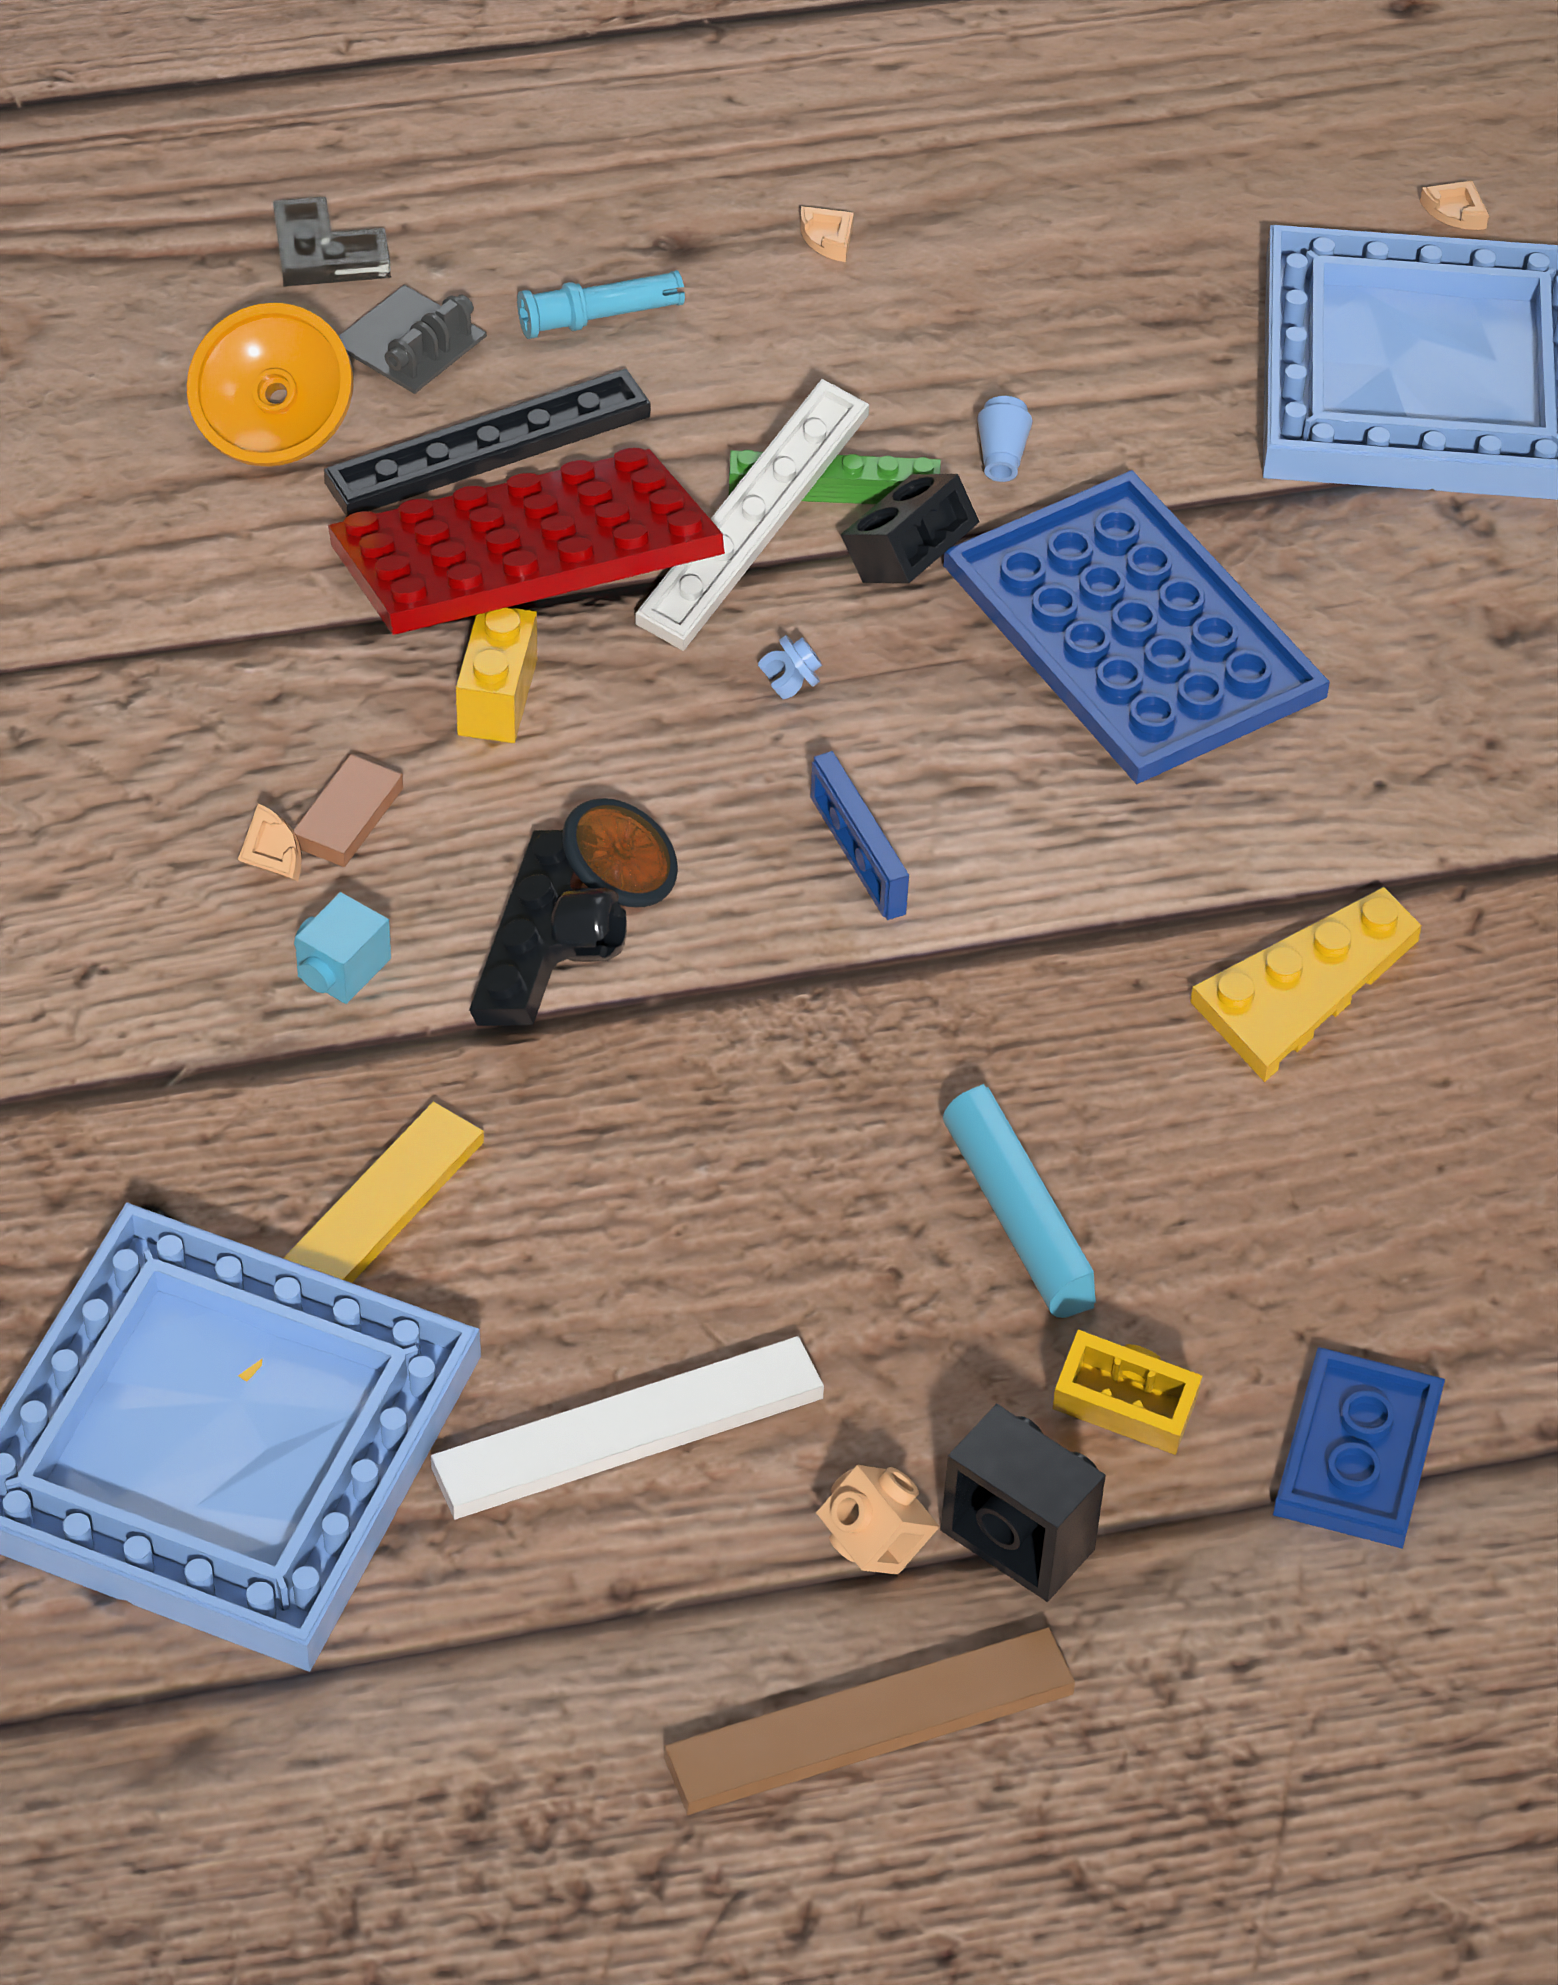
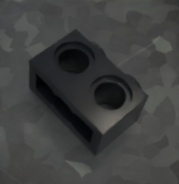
[841,474,980,583]

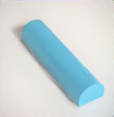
[943,1084,1096,1318]

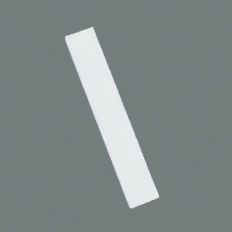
[636,379,869,651]
[431,1336,824,1520]

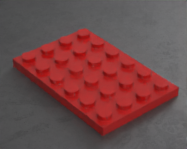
[328,448,725,635]

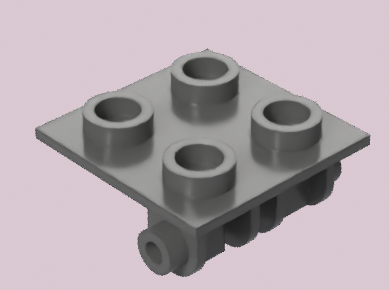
[339,285,487,394]

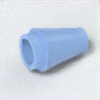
[977,396,1033,482]

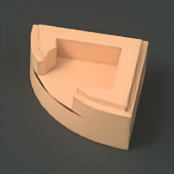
[1420,181,1489,230]
[800,206,854,262]
[238,804,302,882]

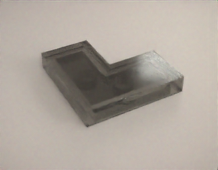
[273,197,391,287]

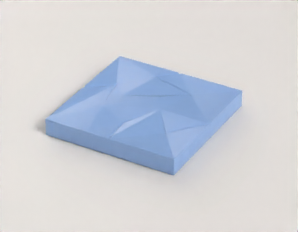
[1263,225,1558,500]
[0,1202,481,1672]

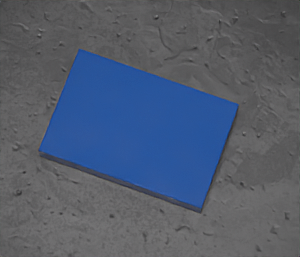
[1273,1347,1445,1549]

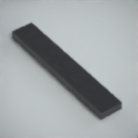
[324,369,651,517]

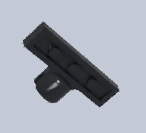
[469,829,627,1026]

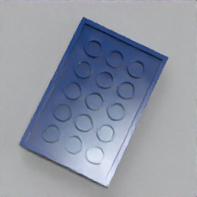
[943,470,1330,785]

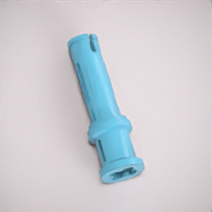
[517,270,685,339]

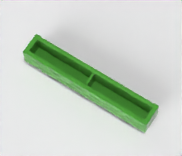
[729,450,941,504]

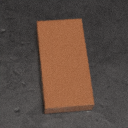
[293,754,403,867]

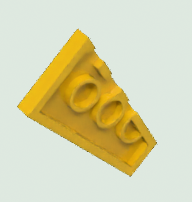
[1190,887,1422,1082]

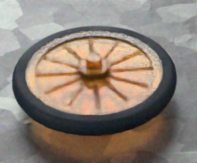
[562,798,678,908]

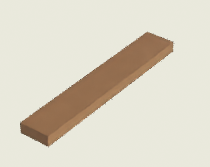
[664,1627,1075,1815]

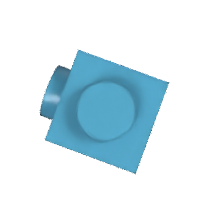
[294,892,391,1004]

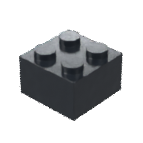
[940,1403,1106,1602]

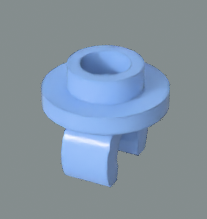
[758,635,823,700]

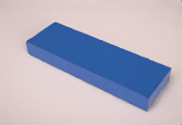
[810,751,909,921]

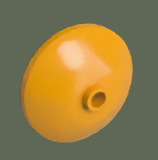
[187,303,353,467]

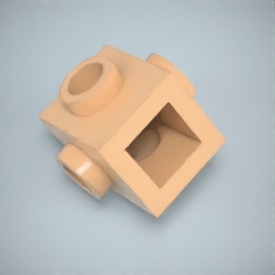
[816,1465,940,1575]

